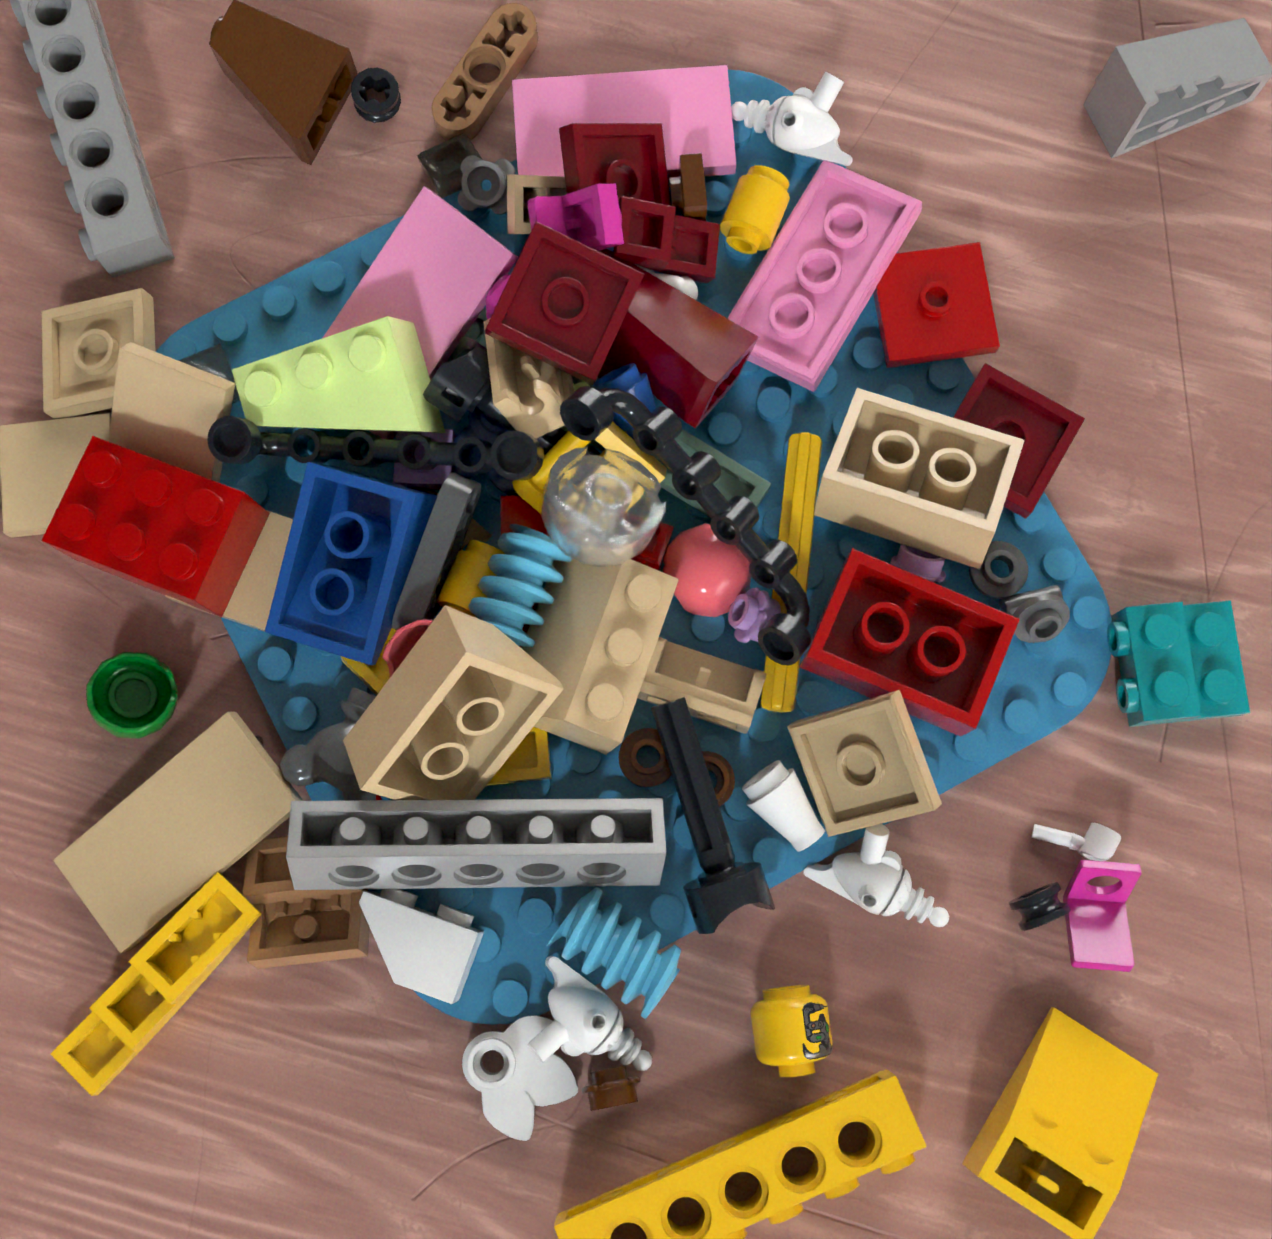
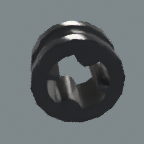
[351,67,401,123]
[1009,882,1071,931]

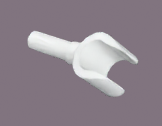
[1031,823,1121,861]

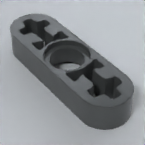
[392,472,481,630]

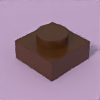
[669,153,707,221]

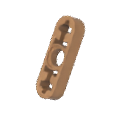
[431,3,538,143]

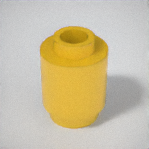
[720,165,790,254]
[436,540,505,618]

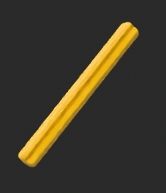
[760,432,822,713]

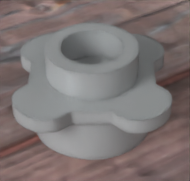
[458,155,515,215]

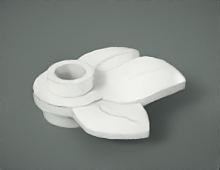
[462,1015,579,1141]

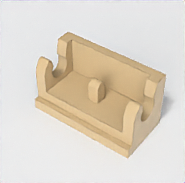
[484,319,574,438]
[638,637,767,734]

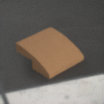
[242,836,369,969]

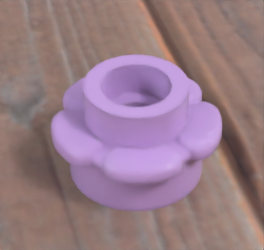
[891,544,946,583]
[728,588,781,643]

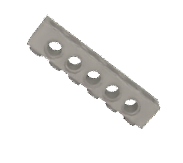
[10,0,175,278]
[286,798,666,890]

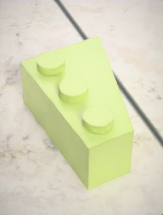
[232,316,446,433]

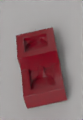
[613,196,720,283]

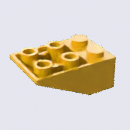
[962,1007,1158,1239]

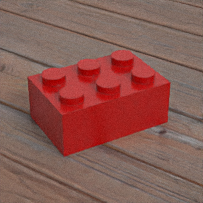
[41,436,270,617]
[799,548,1020,737]

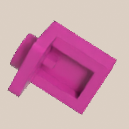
[527,183,624,251]

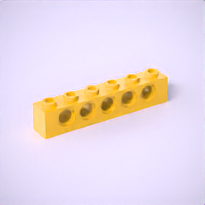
[554,1069,927,1239]

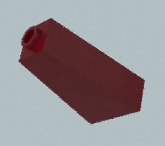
[599,249,759,429]

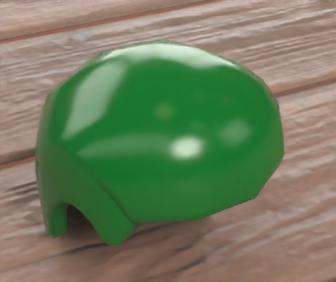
[86,652,178,739]

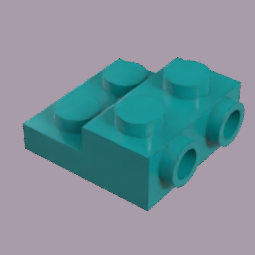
[1107,600,1250,727]

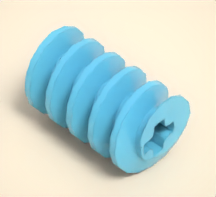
[468,524,573,647]
[547,887,681,1019]

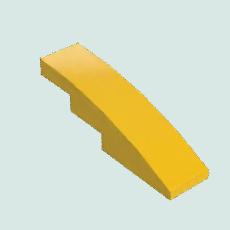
[50,872,262,1096]

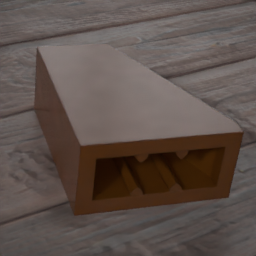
[209,0,358,165]

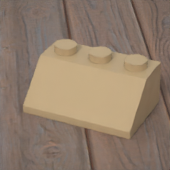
[814,388,1025,569]
[521,552,679,755]
[343,605,564,800]

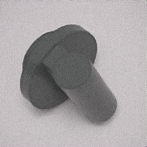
[999,585,1070,643]

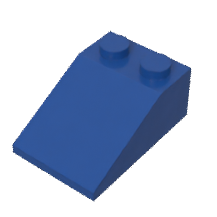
[265,462,438,665]

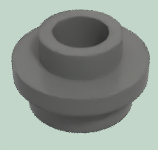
[969,541,1028,599]

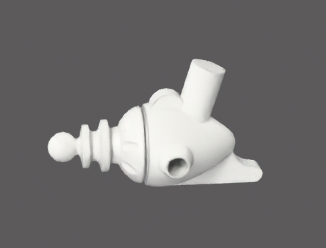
[731,72,853,166]
[804,824,949,927]
[527,956,652,1071]

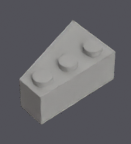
[1083,18,1272,158]

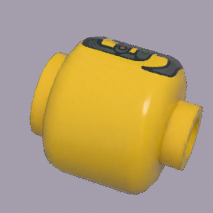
[750,985,833,1077]

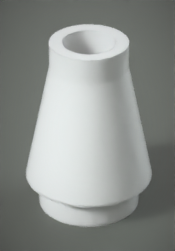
[742,760,825,852]

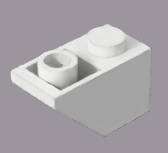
[359,889,484,1004]

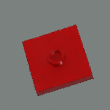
[873,242,1000,368]

